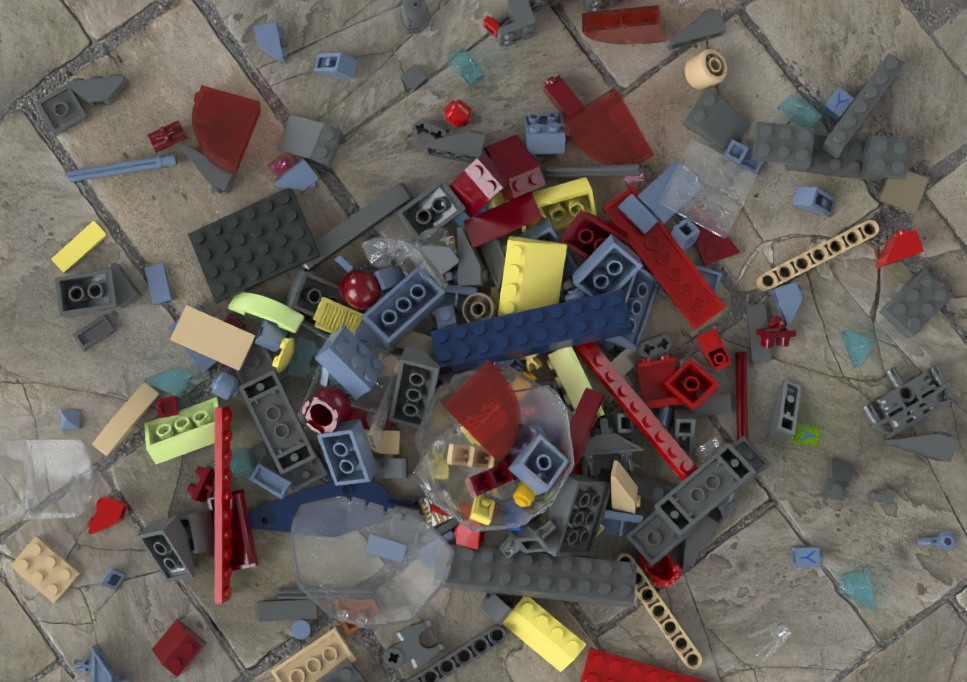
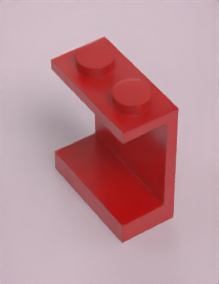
[636,355,684,409]

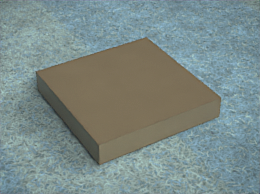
[878,170,929,215]

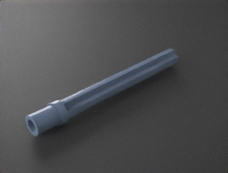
[67,153,178,182]

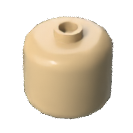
[684,49,727,91]

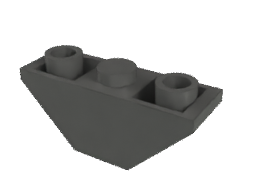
[66,74,129,107]

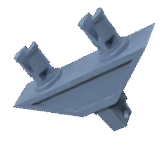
[73,644,131,682]

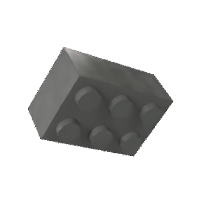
[879,268,953,338]

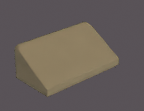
[611,348,644,377]

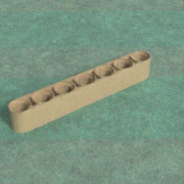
[756,220,879,291]
[615,552,702,669]

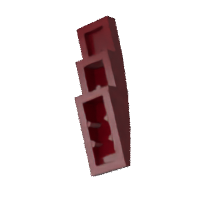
[560,387,605,471]
[464,457,519,498]

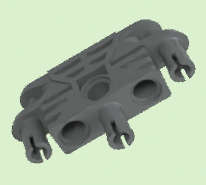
[861,364,953,439]

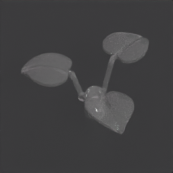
[362,228,448,277]

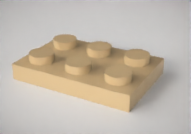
[10,536,81,603]

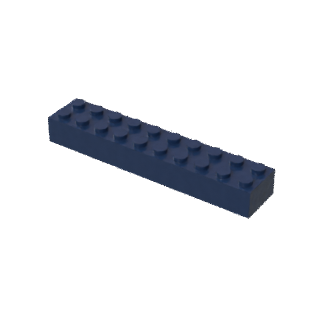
[430,289,632,375]

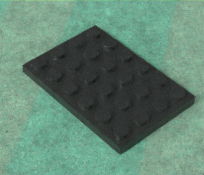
[188,187,321,304]

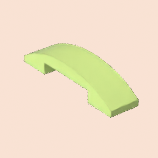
[228,292,304,333]

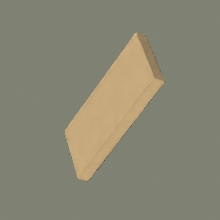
[170,305,256,371]
[270,627,357,682]

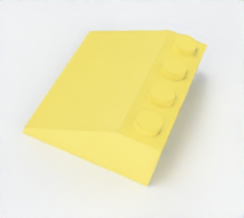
[498,236,567,316]

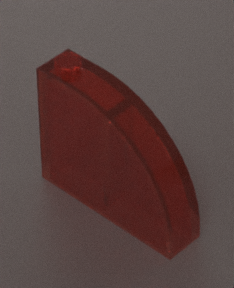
[582,5,666,45]
[192,85,261,175]
[562,88,654,165]
[443,360,521,463]

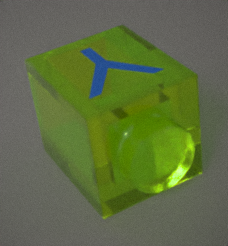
[791,424,820,446]

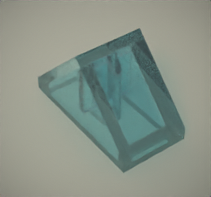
[841,329,874,368]

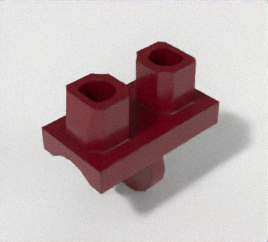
[147,120,187,153]
[756,316,796,348]
[186,466,215,503]

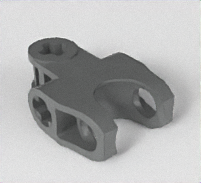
[384,619,444,669]

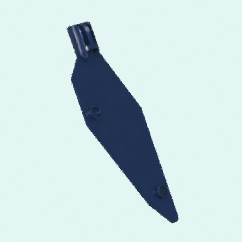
[249,481,417,537]

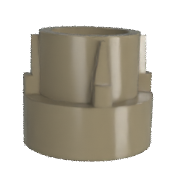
[462,293,499,323]

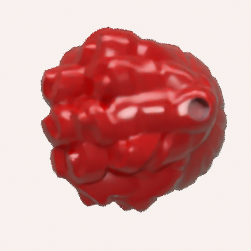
[639,553,682,588]

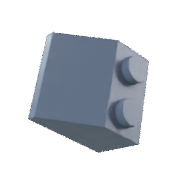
[508,434,569,495]

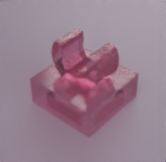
[267,154,291,178]
[623,166,644,189]

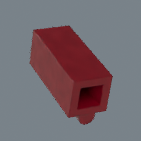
[543,75,587,126]

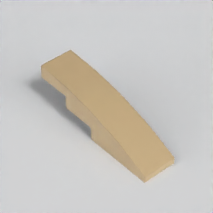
[92,382,160,457]
[447,444,517,468]

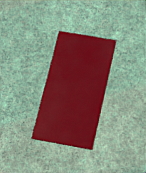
[463,191,542,248]

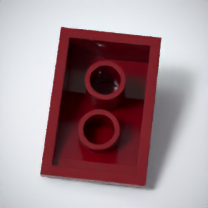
[484,134,546,201]
[449,153,511,218]
[559,210,629,259]

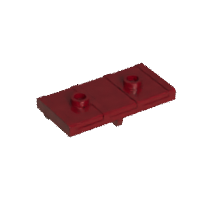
[207,489,259,571]

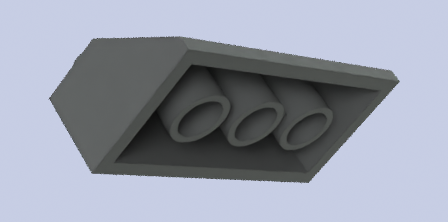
[389,346,440,430]

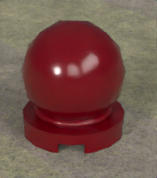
[339,270,381,310]
[302,386,351,434]

